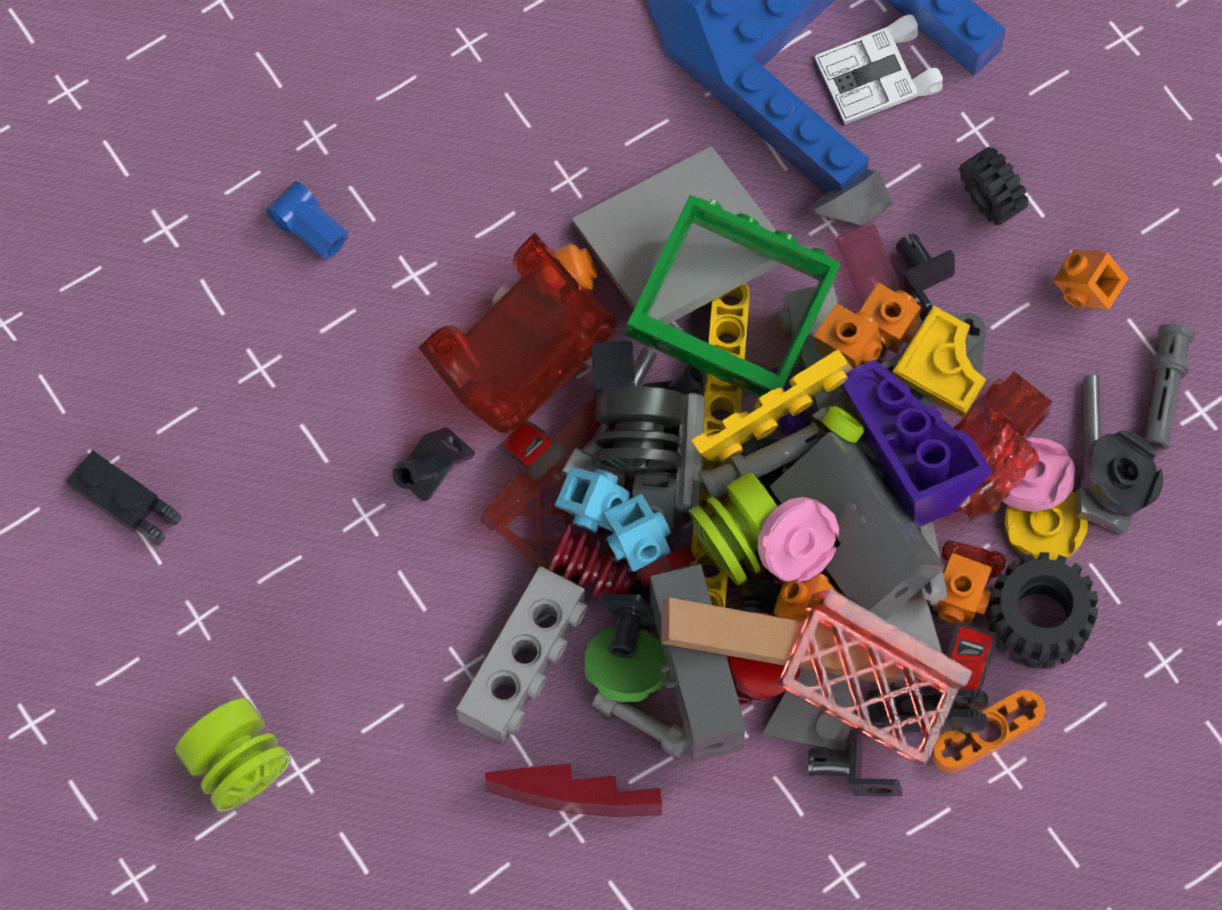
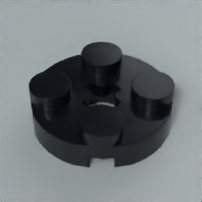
[1081,431,1163,516]

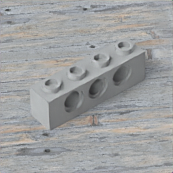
[456,566,588,744]

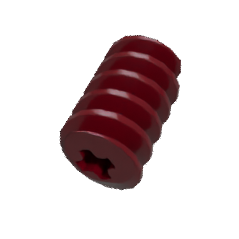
[549,522,641,599]

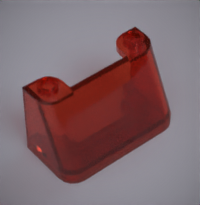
[418,232,617,433]

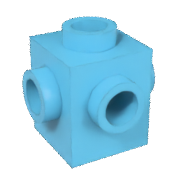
[555,467,631,533]
[604,494,671,572]

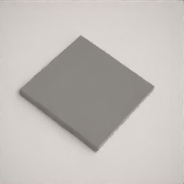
[572,146,781,324]

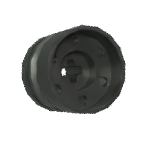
[594,386,684,474]

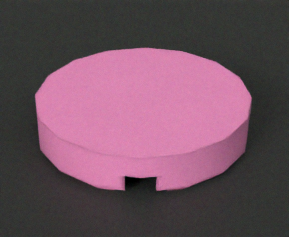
[991,437,1076,512]
[758,497,839,582]

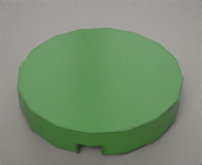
[583,626,668,702]

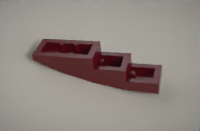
[485,763,662,817]

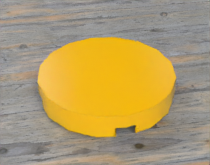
[1004,491,1088,560]

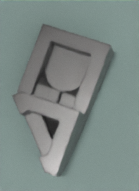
[807,169,893,225]

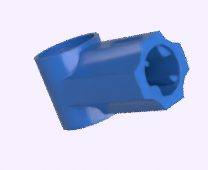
[266,181,348,260]

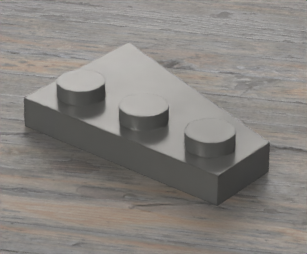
[762,620,871,750]

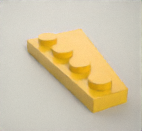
[691,349,853,463]

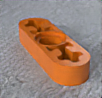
[932,690,1045,773]

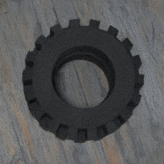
[987,552,1098,669]

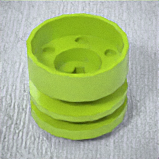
[688,471,777,585]
[175,698,291,812]

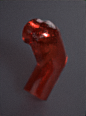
[942,540,1006,578]

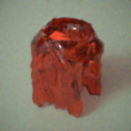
[953,404,1039,522]

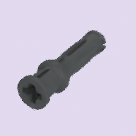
[1143,324,1195,450]
[698,422,823,502]

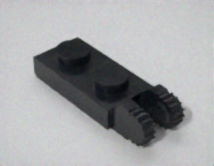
[66,450,182,545]
[866,687,988,734]

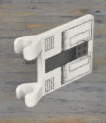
[814,15,943,125]

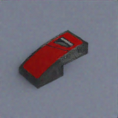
[496,420,566,481]
[938,621,998,710]

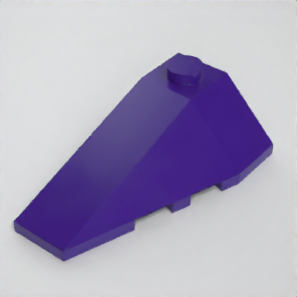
[840,360,991,528]

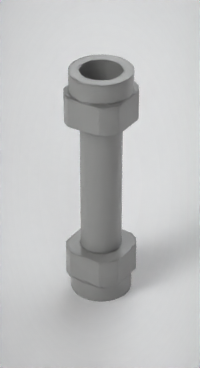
[592,692,688,758]

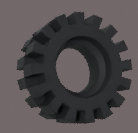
[959,147,1029,226]

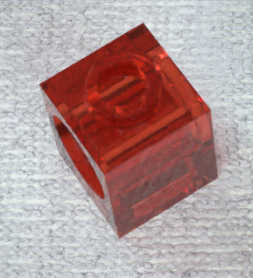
[984,371,1052,444]

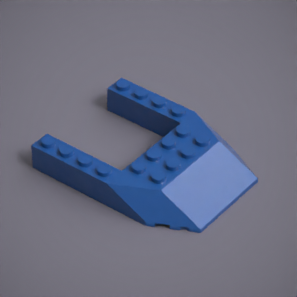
[647,0,1006,193]

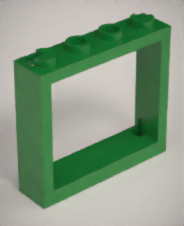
[625,195,841,397]

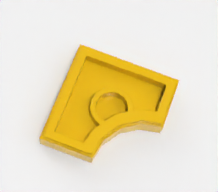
[892,306,986,418]

